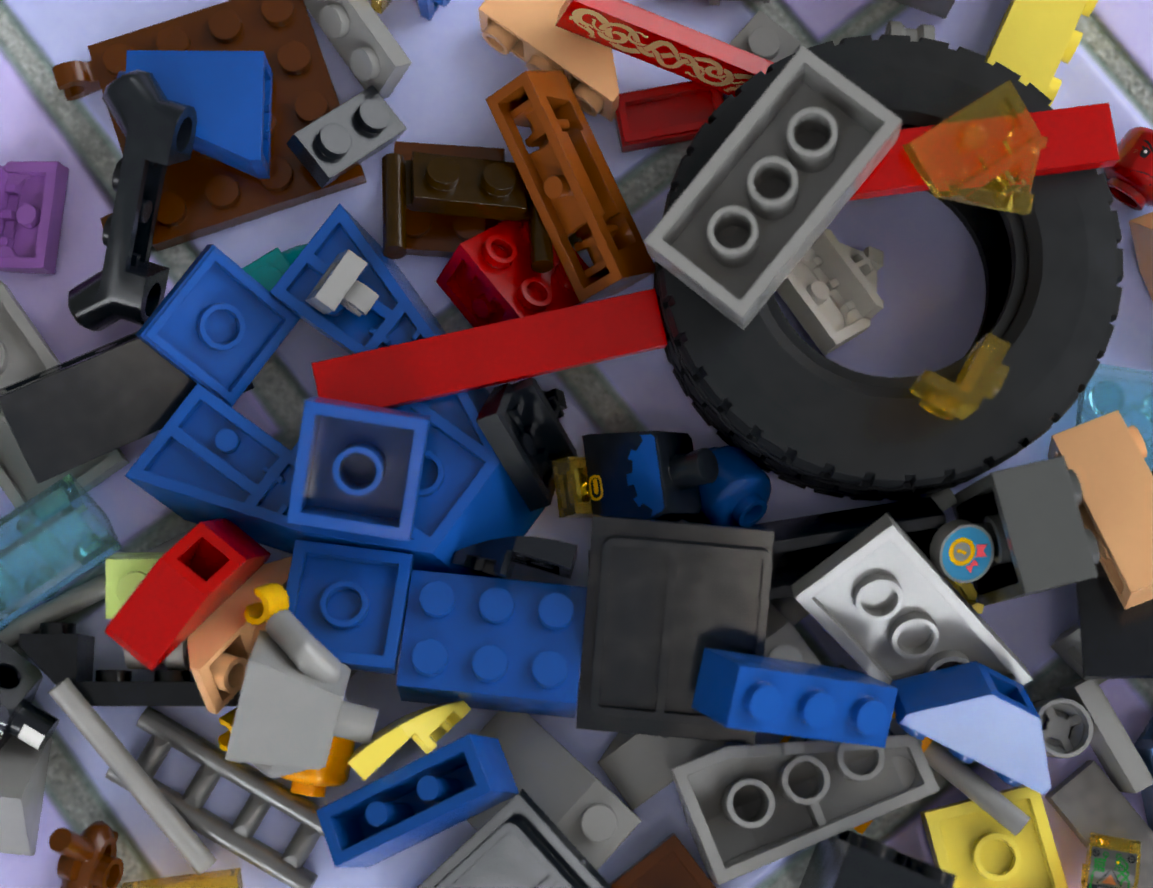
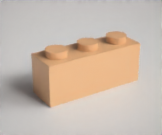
[1048,410,1153,610]

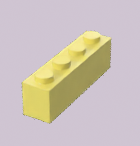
[985,0,1098,106]

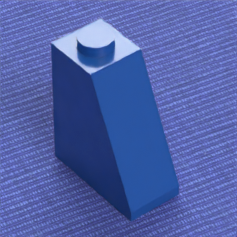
[117,50,273,179]

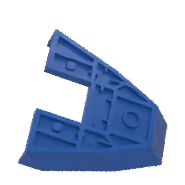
[125,203,546,578]

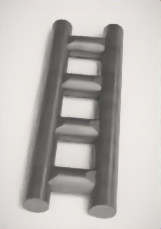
[105,706,325,888]

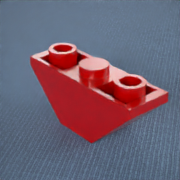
[105,518,271,672]

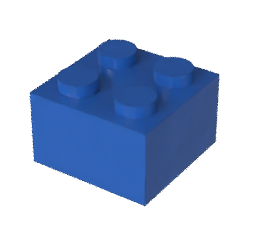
[286,396,431,542]

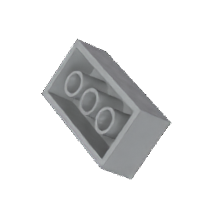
[644,45,903,330]

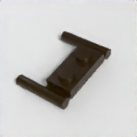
[382,152,554,273]

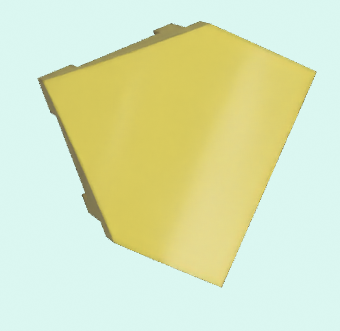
[348,700,471,781]

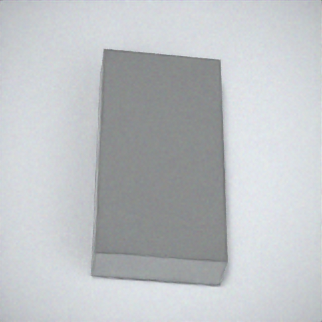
[1057,678,1153,794]

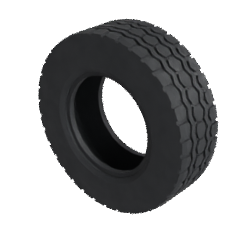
[653,35,1123,501]

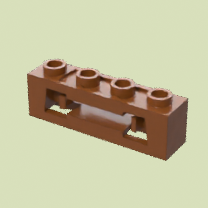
[486,70,655,303]

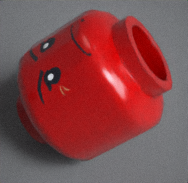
[1103,127,1153,210]

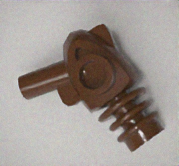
[49,821,124,888]

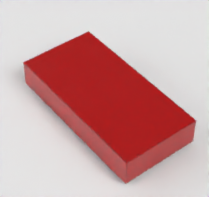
[615,81,724,153]

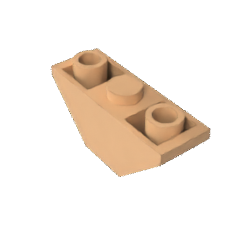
[478,0,620,122]
[187,556,292,715]

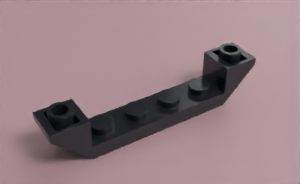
[19,623,358,707]

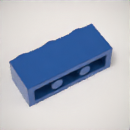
[691,648,898,748]
[316,734,519,868]

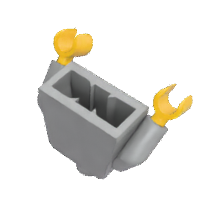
[218,583,379,778]

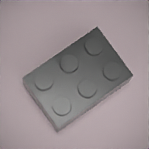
[952,456,1100,606]

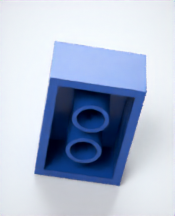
[396,570,587,718]

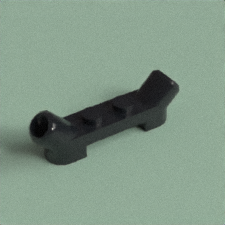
[68,69,197,331]

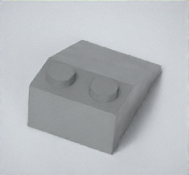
[467,711,642,870]

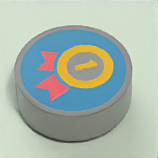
[930,520,994,583]

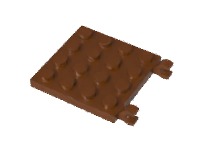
[52,0,367,252]

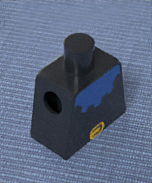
[582,431,719,522]

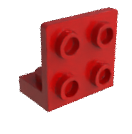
[436,220,589,328]

